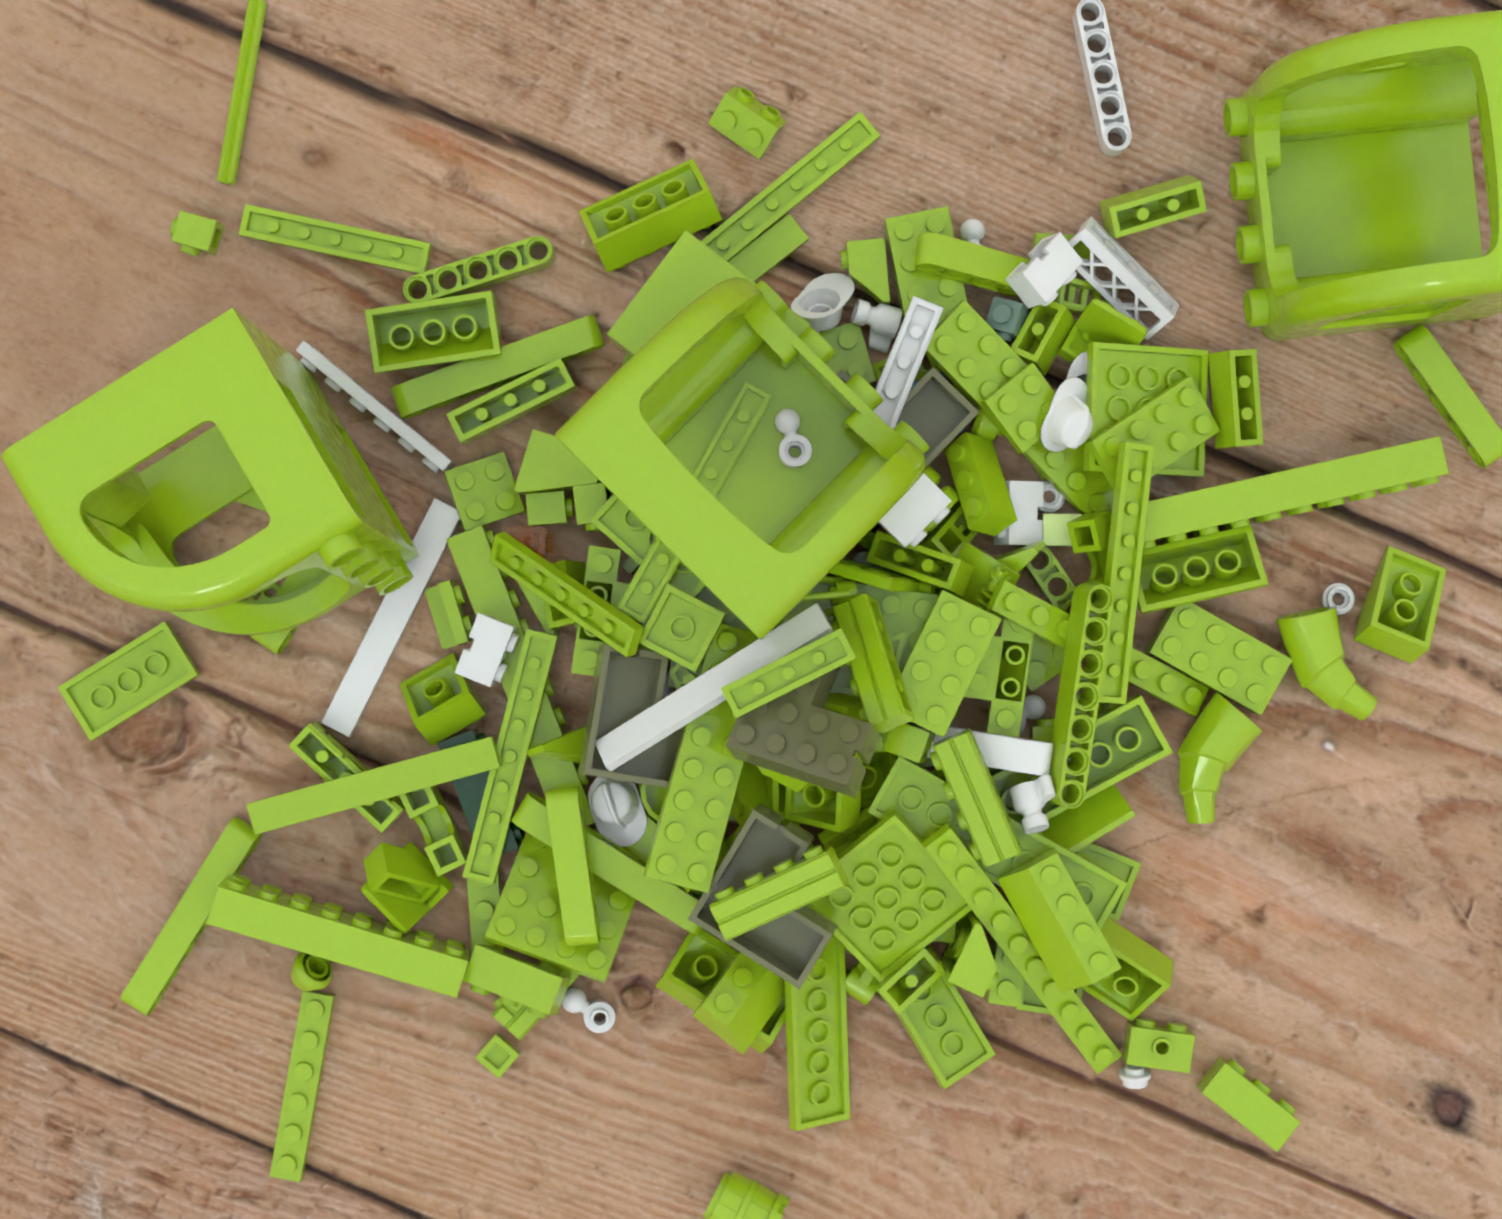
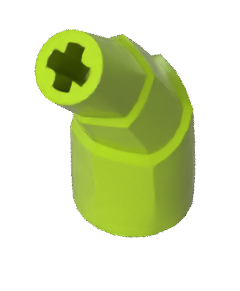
[1276,606,1377,721]
[1177,692,1263,824]

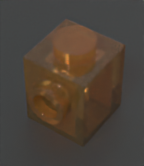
[507,526,554,559]

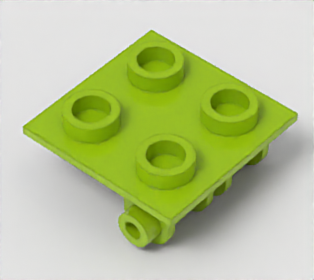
[937,541,1021,616]

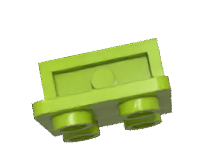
[1057,299,1148,363]
[361,841,454,933]

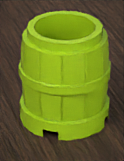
[703,1171,791,1219]

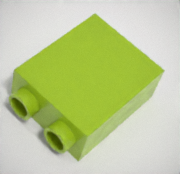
[607,230,811,407]

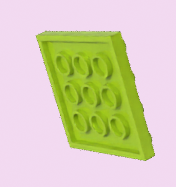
[1083,342,1208,477]
[806,810,971,982]
[484,832,636,983]

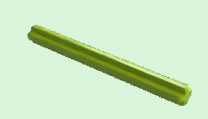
[217,0,267,185]

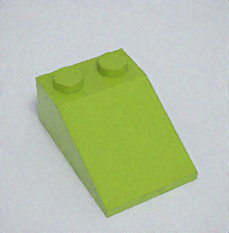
[1353,546,1447,664]

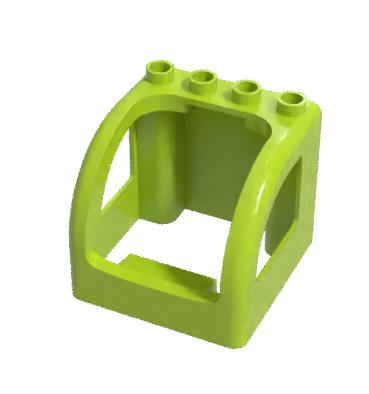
[1223,10,1502,341]
[554,277,930,640]
[1,308,419,635]

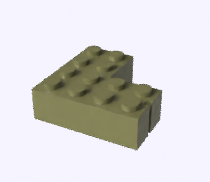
[836,367,979,468]
[726,627,880,798]
[578,643,684,788]
[688,803,838,989]

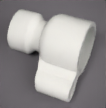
[851,299,902,353]
[1009,775,1056,834]

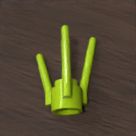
[802,576,858,617]

